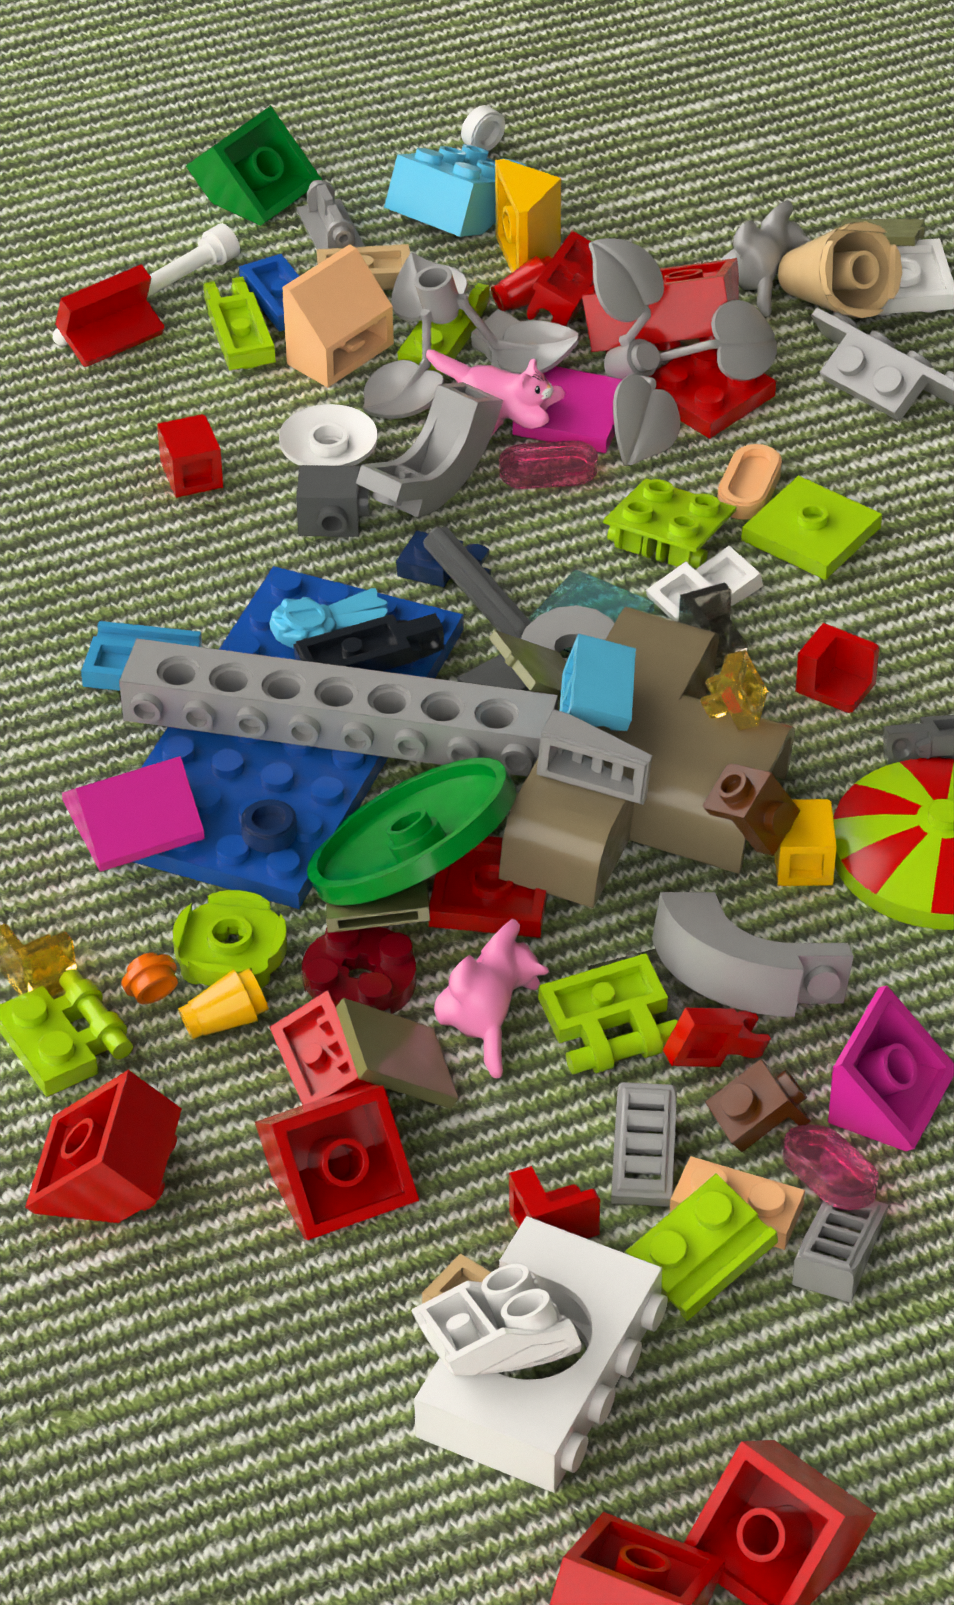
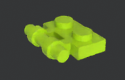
[538,953,678,1075]
[0,969,133,1097]

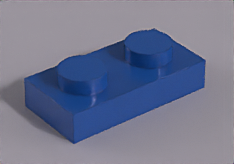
[239,254,299,332]

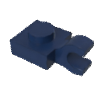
[396,531,491,587]

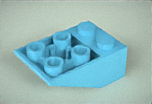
[384,144,526,237]

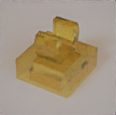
[700,650,768,730]

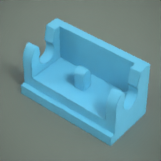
[559,633,636,731]

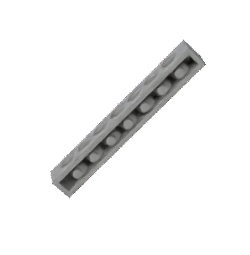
[119,638,558,777]

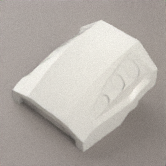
[411,1264,582,1376]

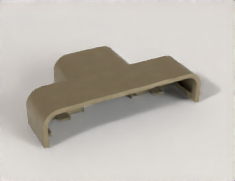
[498,607,795,908]

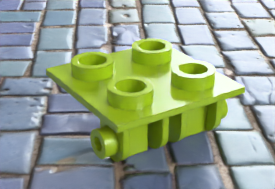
[603,478,737,568]

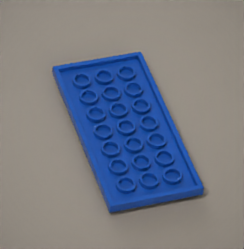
[133,566,464,909]

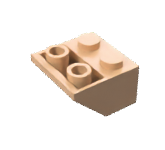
[282,244,394,388]

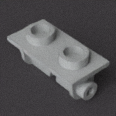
[296,180,365,249]

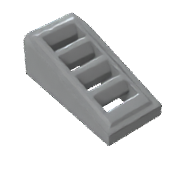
[537,709,653,805]
[611,1082,677,1207]
[792,1188,888,1303]

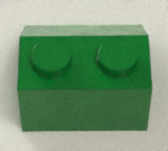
[186,105,323,226]

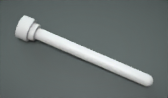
[53,223,240,346]

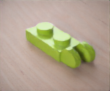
[203,276,276,371]
[397,283,491,376]

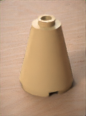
[778,221,902,318]

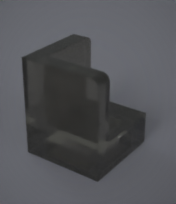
[679,583,748,669]

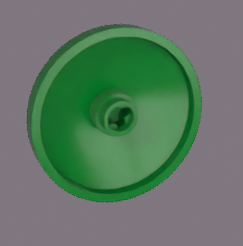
[307,758,517,906]

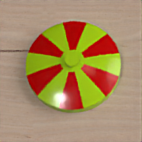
[833,758,954,930]

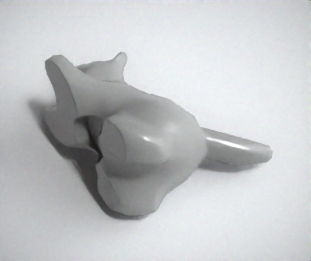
[722,200,812,317]

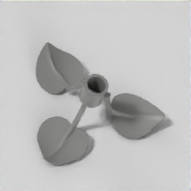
[589,238,777,466]
[363,252,580,419]

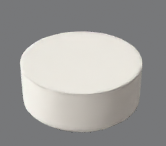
[461,105,505,151]

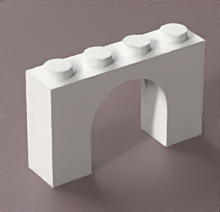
[414,1216,668,1493]

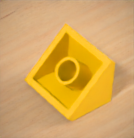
[495,159,561,273]

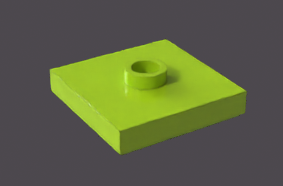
[741,475,882,580]

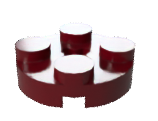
[302,927,417,1014]

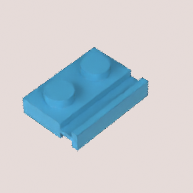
[81,621,202,691]

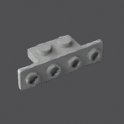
[811,308,954,422]

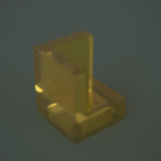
[0,923,77,996]

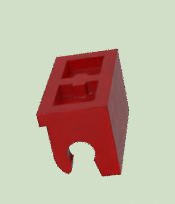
[527,230,594,327]

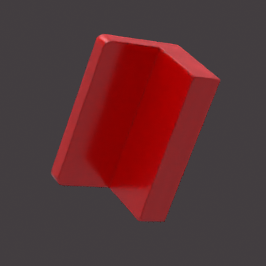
[55,264,164,367]

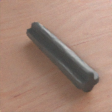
[423,527,531,639]

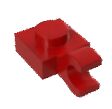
[663,1007,771,1067]

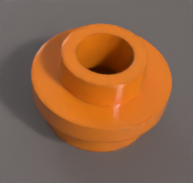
[121,952,178,1004]

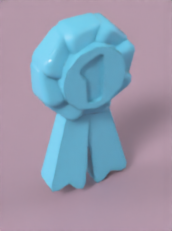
[269,588,388,649]

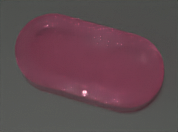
[499,440,598,489]
[783,1124,879,1210]

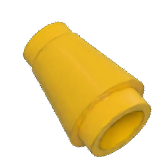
[178,968,269,1039]

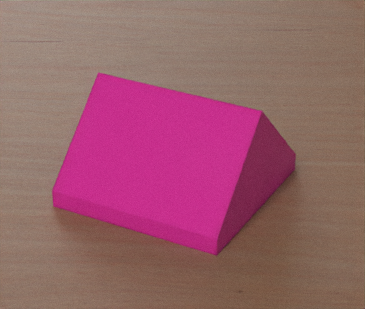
[62,756,205,872]
[828,985,954,1151]

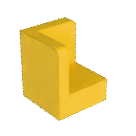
[774,799,837,886]

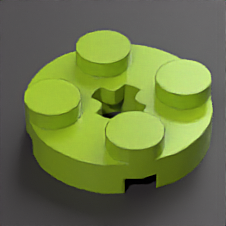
[173,890,287,988]

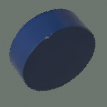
[241,799,297,853]

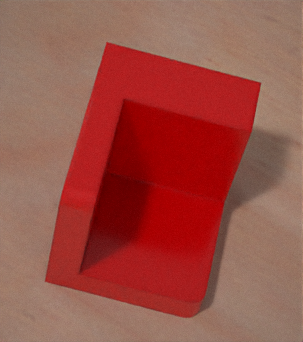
[157,414,224,498]
[795,623,879,713]
[509,1166,600,1239]

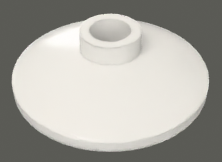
[279,404,378,466]

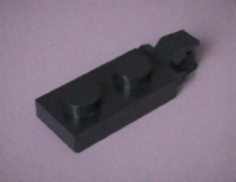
[293,613,445,671]

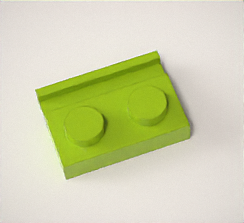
[625,1173,778,1321]

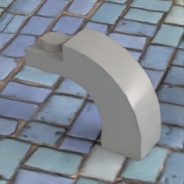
[356,382,503,518]
[652,892,854,1017]

